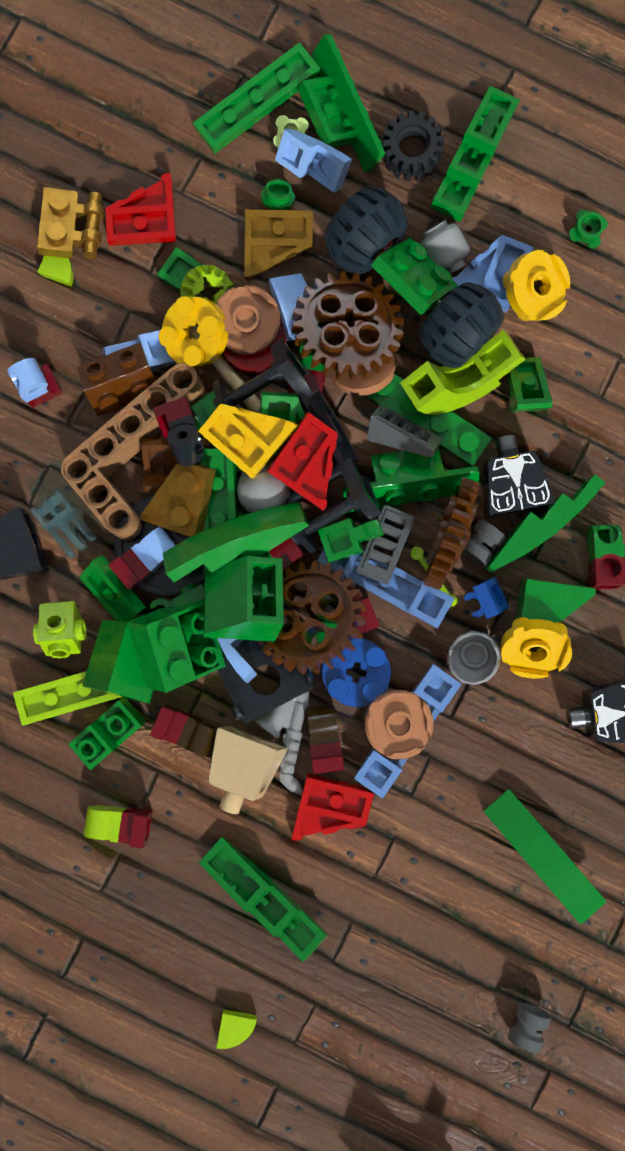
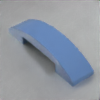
[317,547,455,629]
[354,664,462,799]

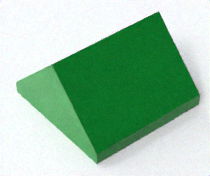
[83,620,154,704]

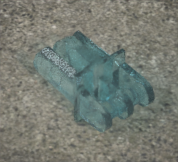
[30,488,97,559]

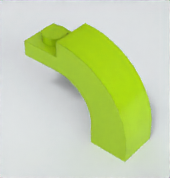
[400,330,525,415]

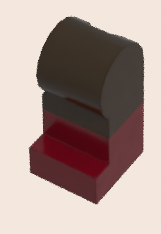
[149,704,218,757]
[307,705,345,774]

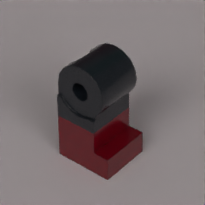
[153,397,205,466]

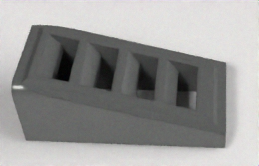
[367,405,442,458]
[356,505,415,585]

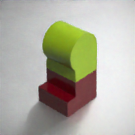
[83,805,153,848]

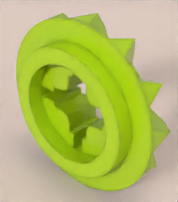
[180,265,234,303]

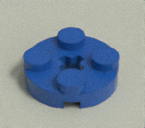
[322,638,391,707]

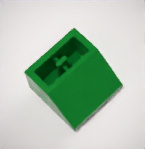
[204,556,284,642]
[127,600,226,693]

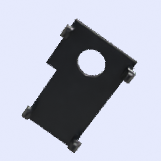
[217,640,315,724]

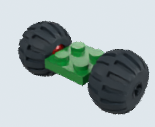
[324,186,504,368]

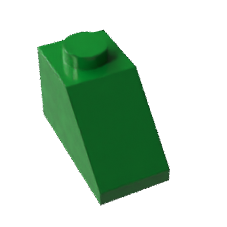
[515,579,596,623]

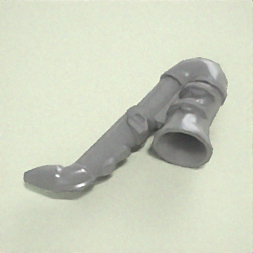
[255,691,309,796]

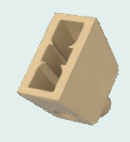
[209,726,288,814]

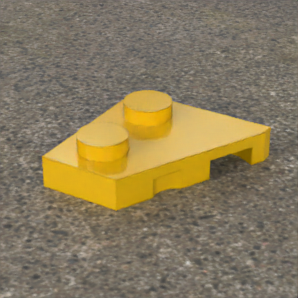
[198,404,299,478]

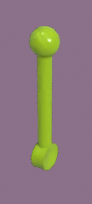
[410,547,458,607]

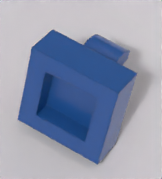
[464,576,509,619]

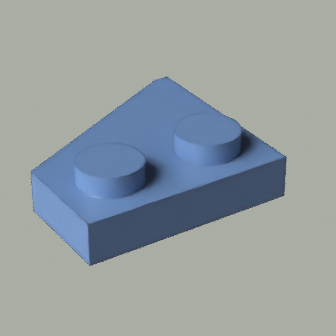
[452,235,534,313]

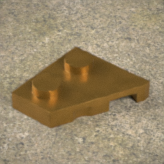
[244,209,313,279]
[140,463,216,537]

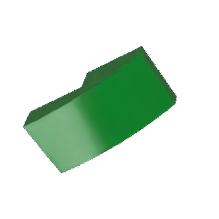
[68,697,146,770]

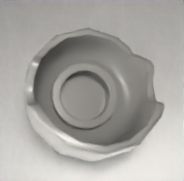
[237,464,290,513]
[448,631,500,685]

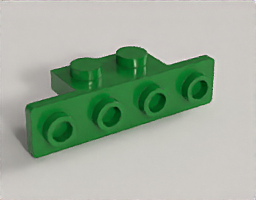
[297,34,385,173]
[342,449,480,513]

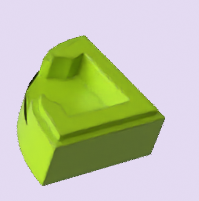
[38,255,74,287]
[216,1010,257,1049]

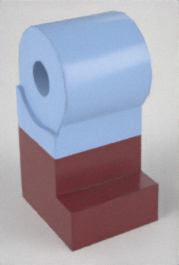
[7,358,63,408]
[108,527,177,590]

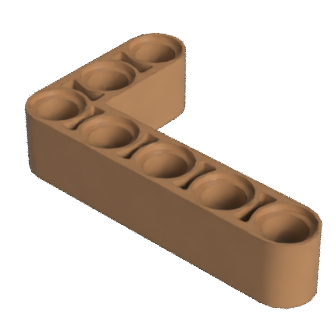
[61,363,205,541]

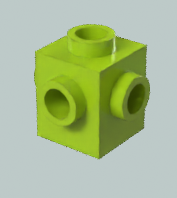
[33,601,87,658]

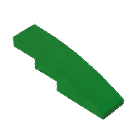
[430,86,520,222]
[484,474,606,572]
[162,502,309,582]
[483,789,607,925]
[199,837,329,962]

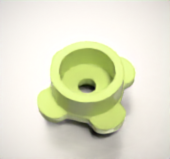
[273,115,309,148]

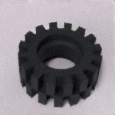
[382,111,444,181]

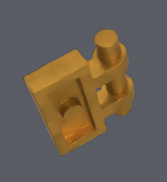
[37,187,104,259]

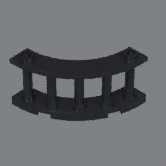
[213,338,382,554]

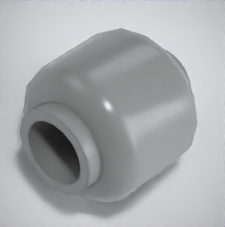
[420,220,470,274]

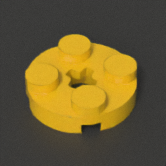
[502,250,570,321]
[159,296,228,367]
[501,617,572,679]

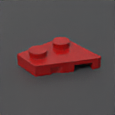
[105,173,177,246]
[266,412,338,511]
[291,773,374,841]

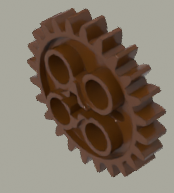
[291,271,404,381]
[424,477,480,590]
[258,561,366,675]

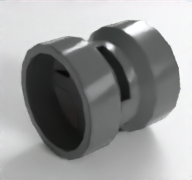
[463,519,507,567]
[507,1002,552,1053]

